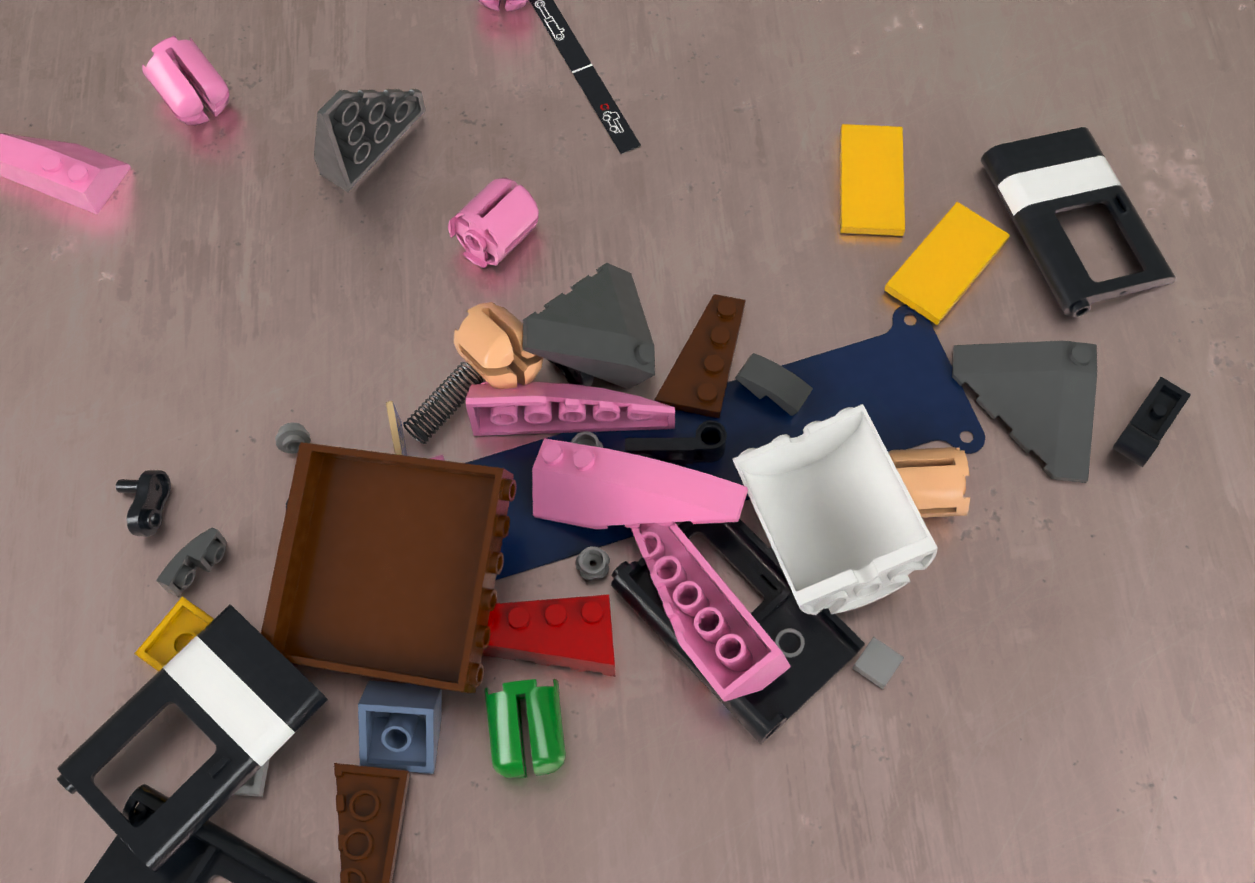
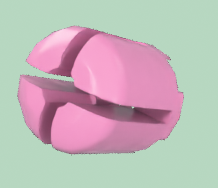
[142,36,229,125]
[448,178,539,268]

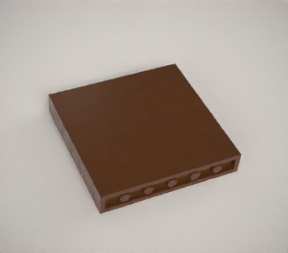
[261,442,516,693]

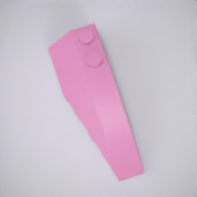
[0,133,131,214]
[465,381,675,436]
[532,438,748,529]
[631,522,791,702]

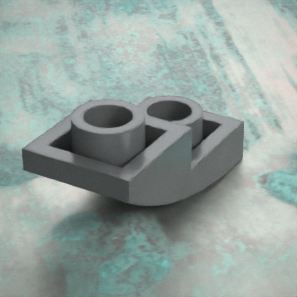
[735,353,813,416]
[156,527,228,597]

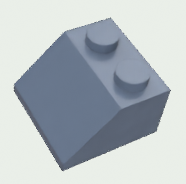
[358,681,442,774]

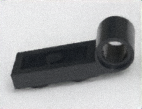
[1112,377,1191,467]
[625,420,727,467]

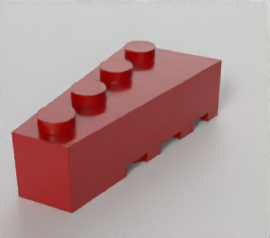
[482,594,616,677]

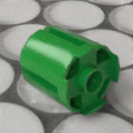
[484,679,566,779]

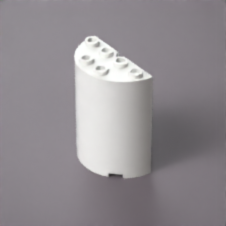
[732,404,938,615]

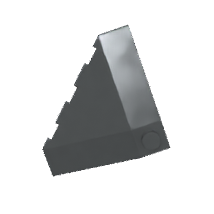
[314,89,426,192]
[522,263,655,389]
[952,341,1097,483]

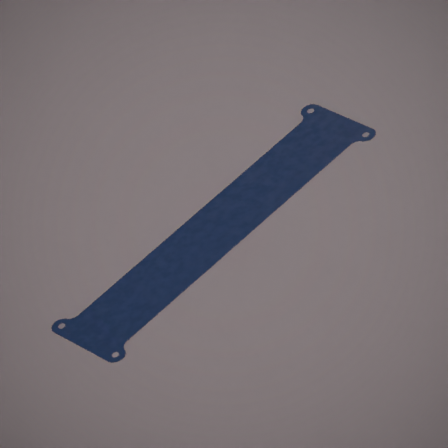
[286,305,985,581]

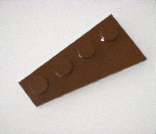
[654,294,746,419]
[334,763,410,883]

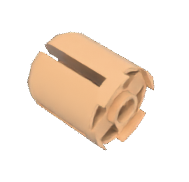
[454,302,543,389]
[888,447,970,518]

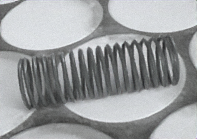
[403,362,483,444]

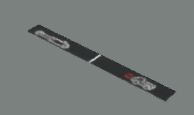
[529,0,641,154]

